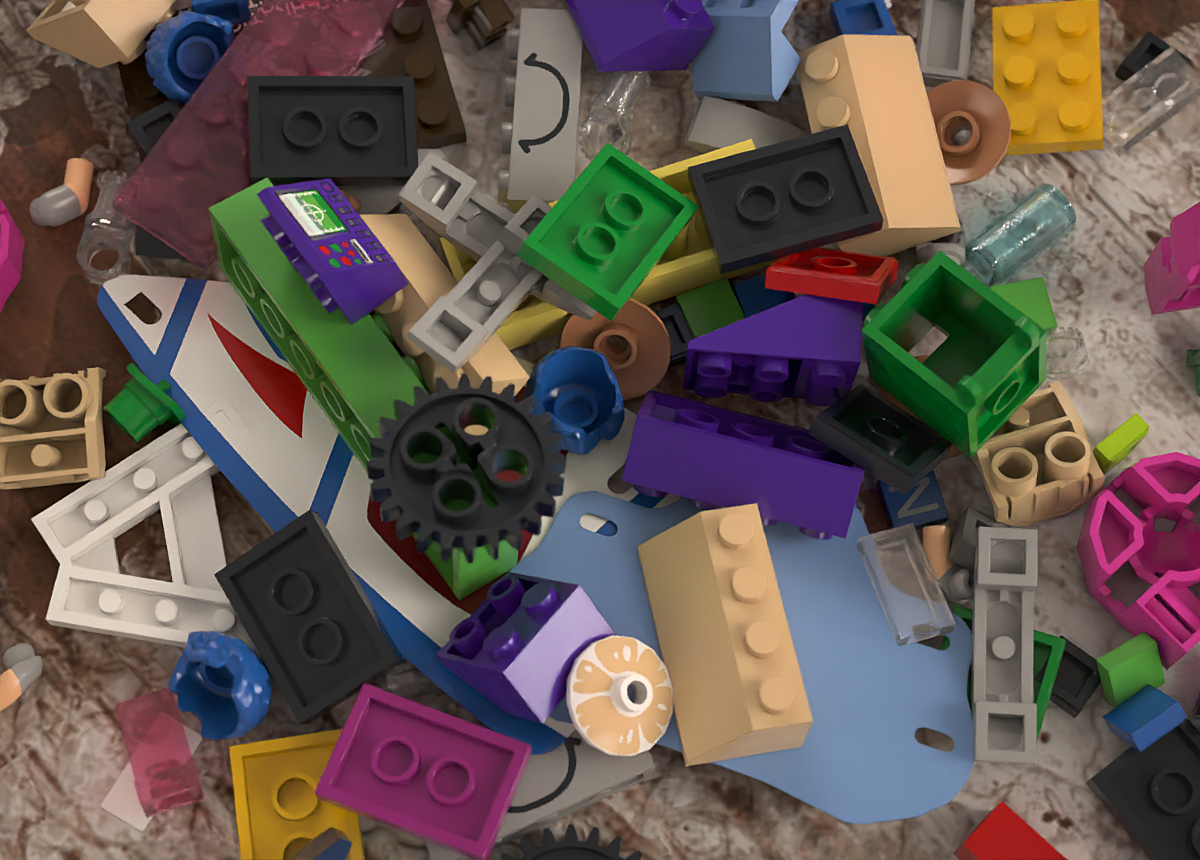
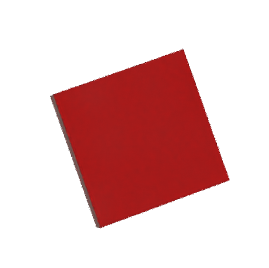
[765,247,899,305]

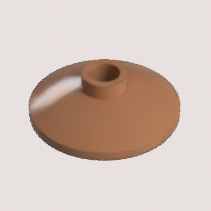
[927,80,1011,185]
[560,298,671,401]

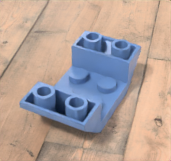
[692,0,801,102]

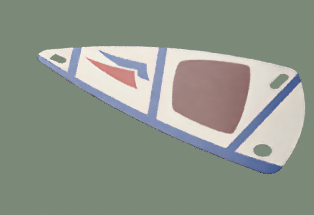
[97,275,681,755]

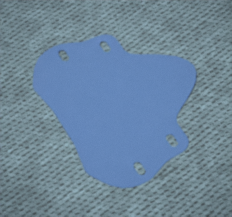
[505,491,974,825]

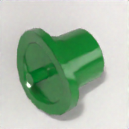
[103,362,186,443]

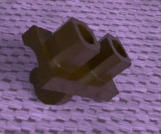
[446,0,515,50]

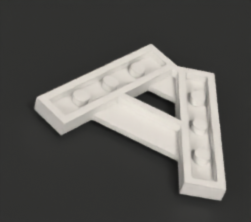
[31,395,262,659]

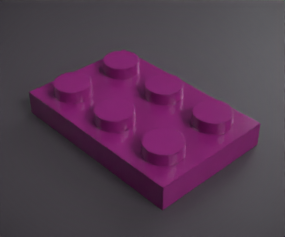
[314,683,532,860]

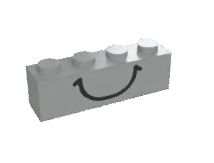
[498,8,584,214]
[423,729,656,860]

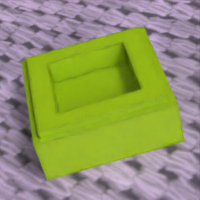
[1093,413,1150,475]

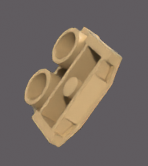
[0,367,106,490]
[971,380,1105,527]

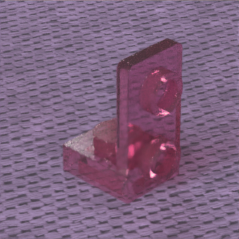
[115,688,205,818]

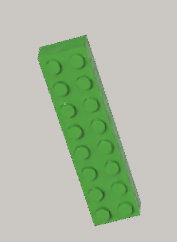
[208,178,518,601]

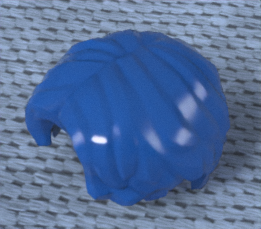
[145,10,245,109]
[524,345,625,455]
[169,631,274,741]

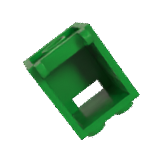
[861,251,1047,458]

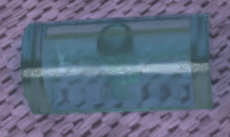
[964,183,1076,287]

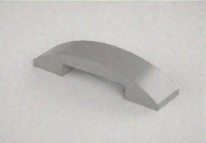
[398,151,596,321]
[406,194,552,373]
[971,526,1038,765]

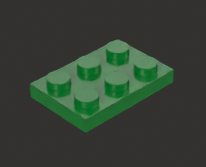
[516,143,699,322]

